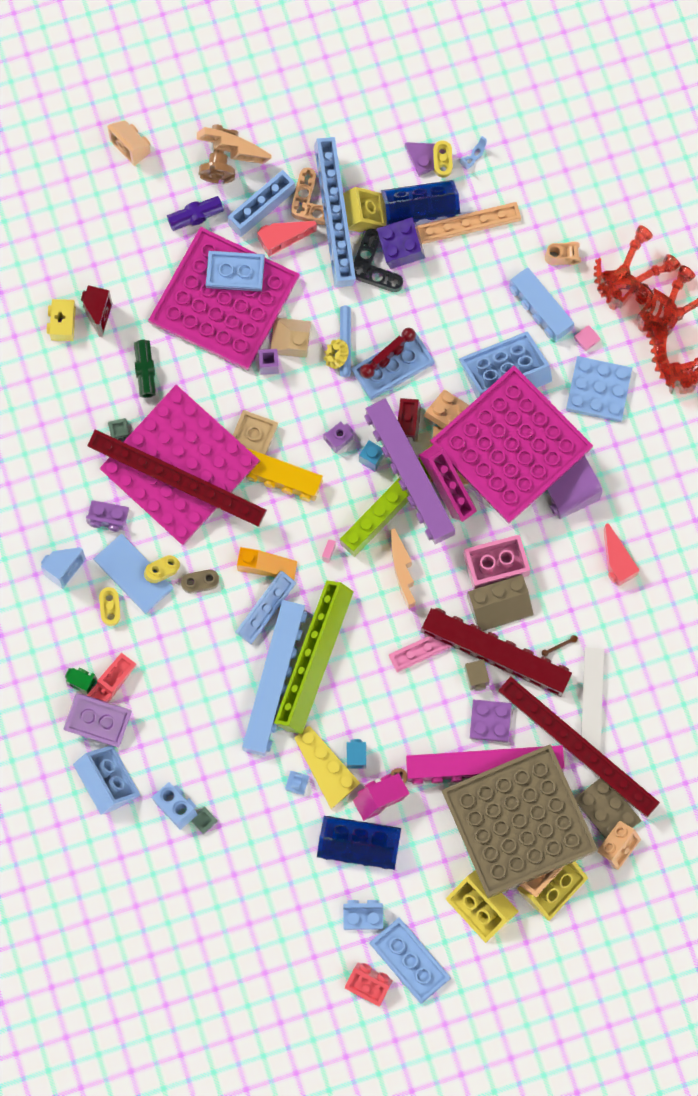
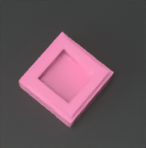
[574,325,601,351]
[322,539,336,563]

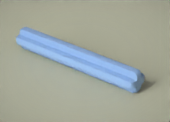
[340,305,351,378]

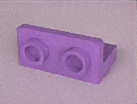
[86,500,129,532]

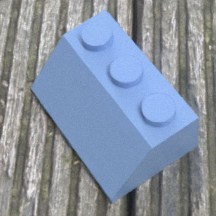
[73,745,140,815]

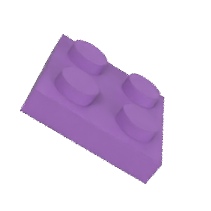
[469,699,512,743]

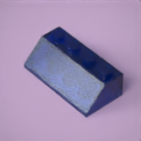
[381,180,461,225]
[317,815,401,870]

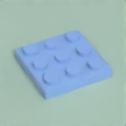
[566,356,633,422]

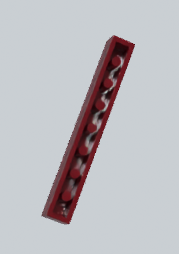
[420,608,572,697]

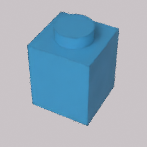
[359,440,385,471]
[346,739,366,769]

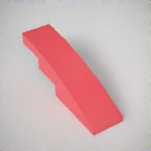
[87,652,137,702]

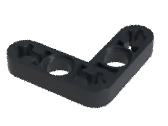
[353,229,403,292]

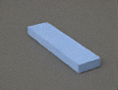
[235,571,296,644]

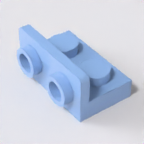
[343,900,383,930]

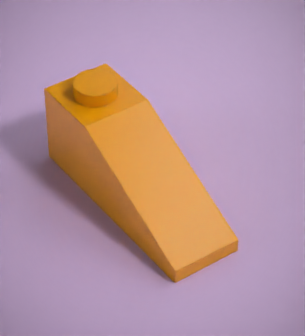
[237,547,297,580]

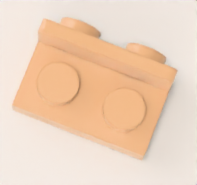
[598,821,641,870]

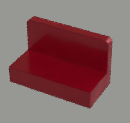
[398,398,421,442]

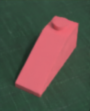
[257,221,317,257]
[603,523,640,587]

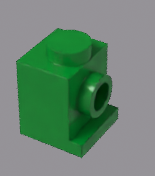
[65,667,97,695]

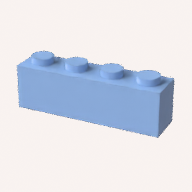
[227,170,296,237]
[509,267,574,342]

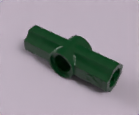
[134,339,156,398]

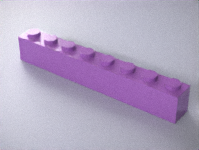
[364,398,455,545]

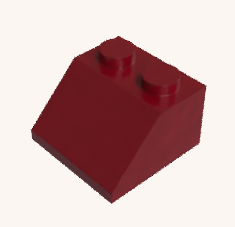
[81,285,113,337]

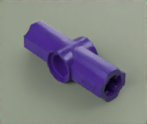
[167,196,224,231]

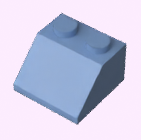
[41,547,86,589]

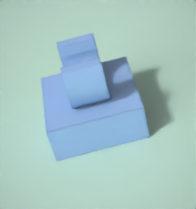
[285,771,309,796]

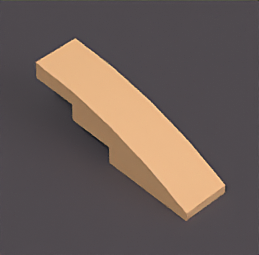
[196,127,272,164]
[391,528,416,609]

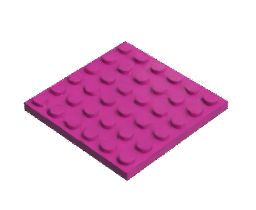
[148,227,300,371]
[430,366,593,524]
[99,384,260,545]

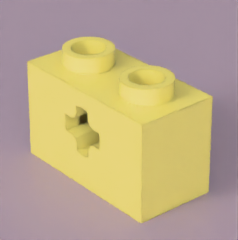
[46,299,76,342]

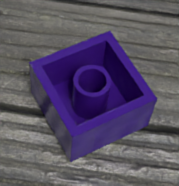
[377,217,426,269]

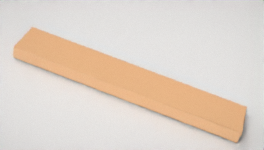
[417,202,521,244]

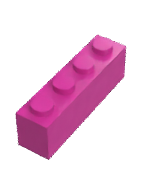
[419,445,477,522]

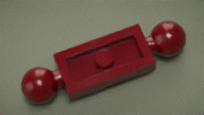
[360,327,416,379]

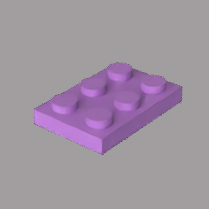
[63,692,132,748]

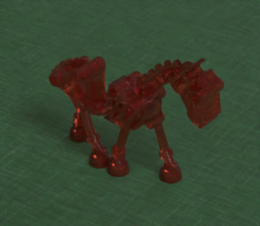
[593,225,698,394]

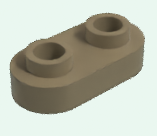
[181,569,219,594]

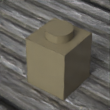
[464,659,490,691]

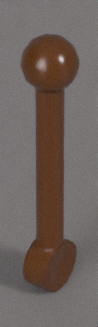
[541,635,578,657]

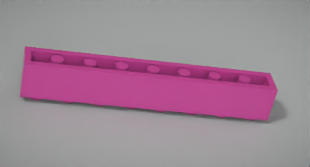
[406,745,565,785]

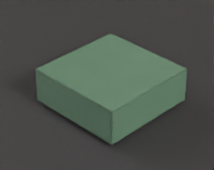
[108,418,130,440]
[191,806,218,835]

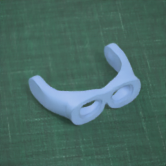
[460,136,487,169]

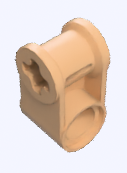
[545,241,582,265]

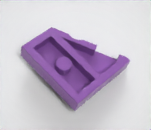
[404,142,453,176]

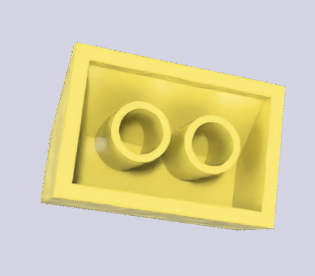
[517,862,588,921]
[446,870,519,943]

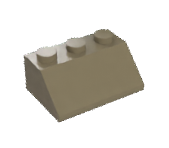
[467,574,534,631]

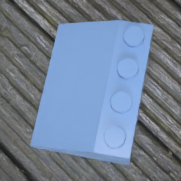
[459,331,552,398]

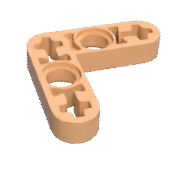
[291,167,325,225]

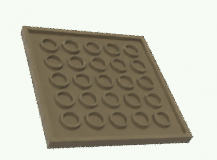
[441,744,598,898]

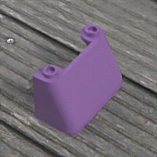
[547,456,603,519]

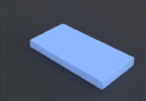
[351,333,435,401]
[93,533,174,614]
[369,917,451,1004]

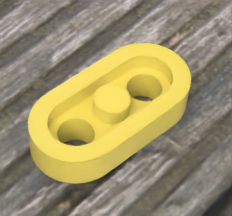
[433,140,453,178]
[144,555,180,583]
[99,587,121,626]

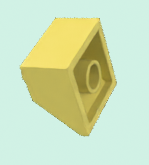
[343,187,387,232]

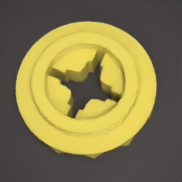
[323,339,349,369]

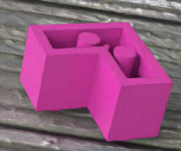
[353,773,410,821]

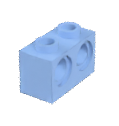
[151,782,198,830]

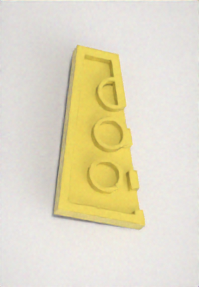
[294,726,360,810]

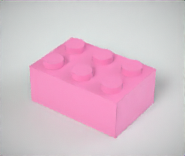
[463,534,530,590]

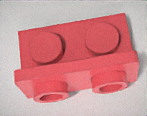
[344,962,393,1007]

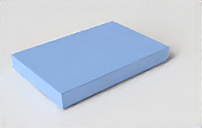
[206,251,265,292]

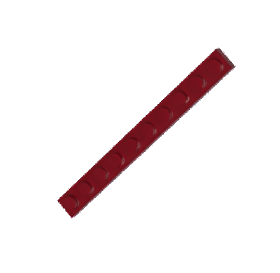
[87,429,267,527]
[498,676,660,818]

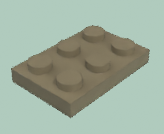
[575,778,642,839]

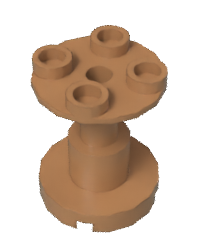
[198,124,239,184]

